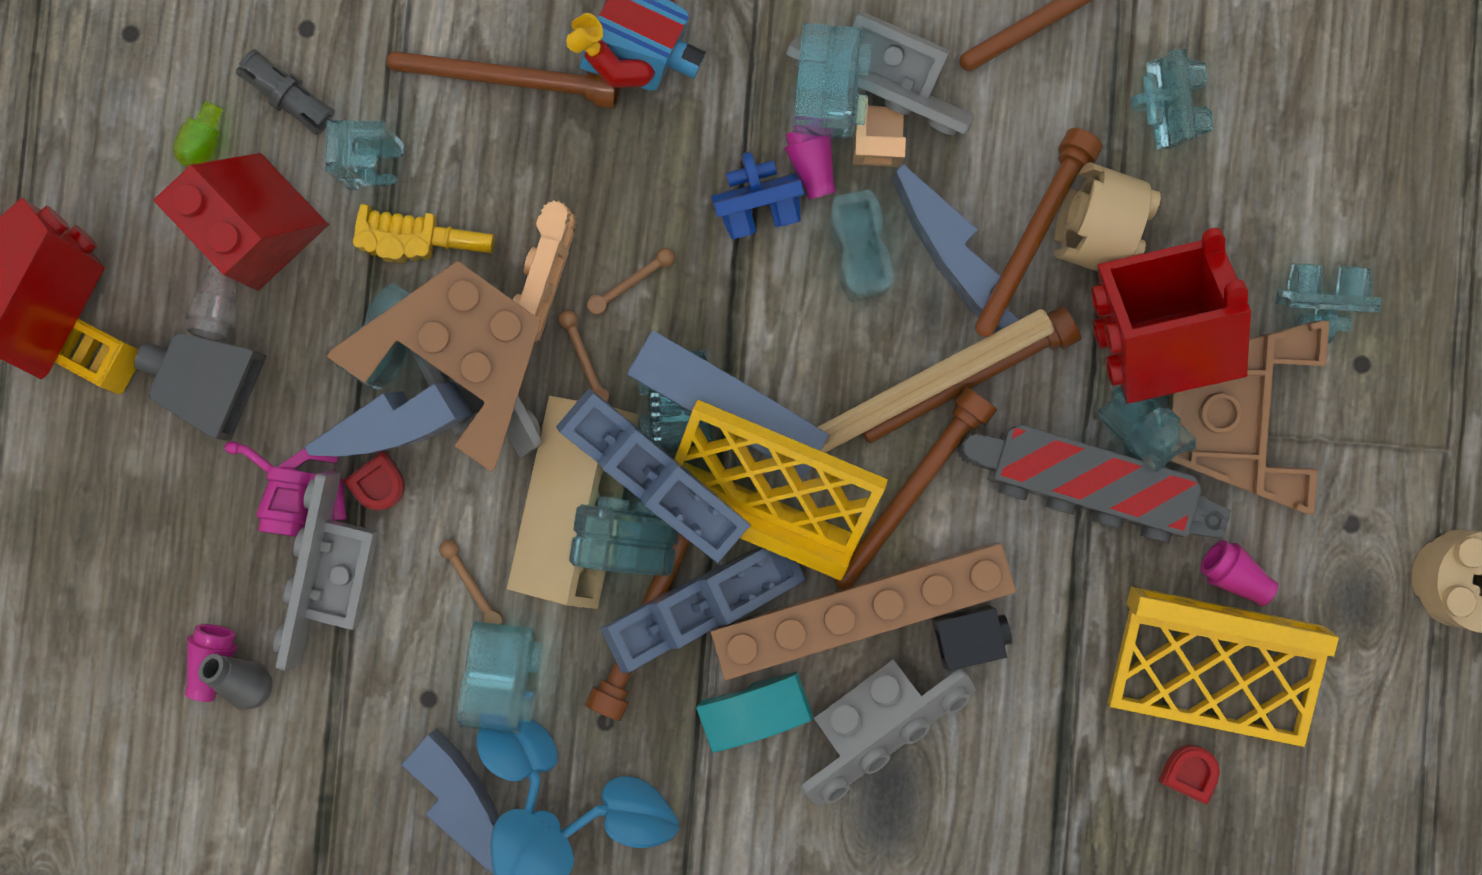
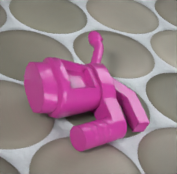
[224,441,347,537]

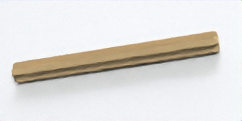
[817,309,1054,453]

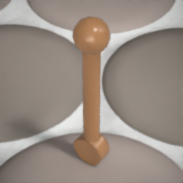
[587,248,675,315]
[558,310,610,403]
[439,540,503,631]

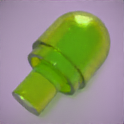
[173,100,223,167]

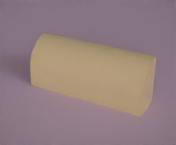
[507,396,640,609]

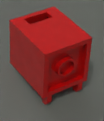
[1091,227,1251,404]

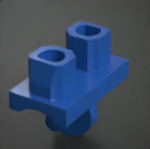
[711,151,804,239]

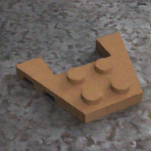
[326,260,541,472]
[1164,320,1330,515]

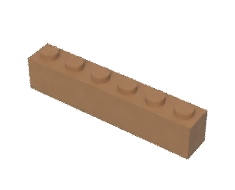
[711,542,1017,681]

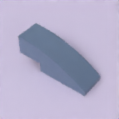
[304,382,474,457]
[401,729,499,875]

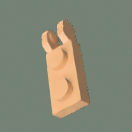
[513,200,577,343]

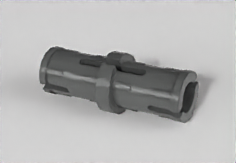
[236,49,335,135]

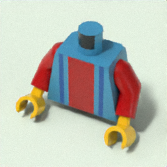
[566,0,706,91]

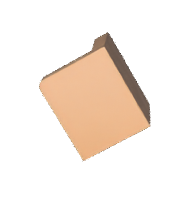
[852,96,906,167]

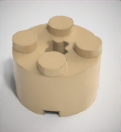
[1053,162,1161,272]
[1412,529,1482,633]

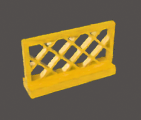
[675,400,888,581]
[1107,586,1339,747]

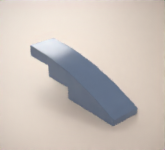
[892,164,1020,333]
[627,330,829,479]
[556,388,751,563]
[600,547,806,673]

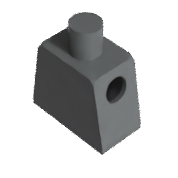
[134,333,267,441]

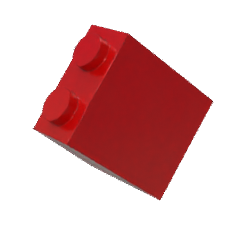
[153,153,329,291]
[0,197,105,380]

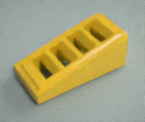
[55,318,139,394]

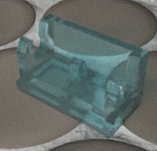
[325,120,404,190]

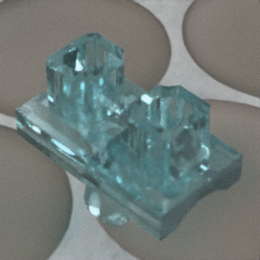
[1130,49,1213,150]
[1275,263,1382,344]
[1098,386,1196,472]

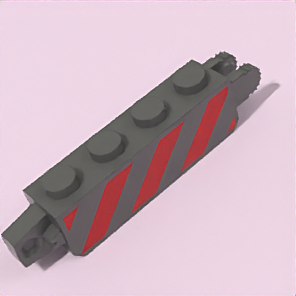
[957,424,1231,544]

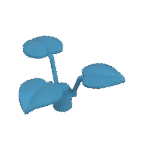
[476,711,680,875]

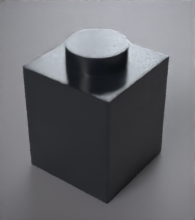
[932,606,1012,671]

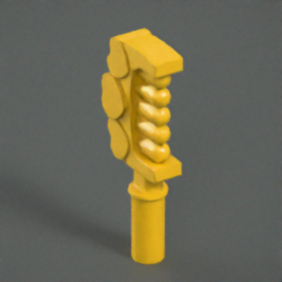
[353,204,495,264]

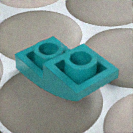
[696,672,813,753]

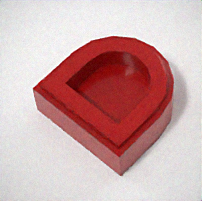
[343,451,405,510]
[1158,745,1220,805]

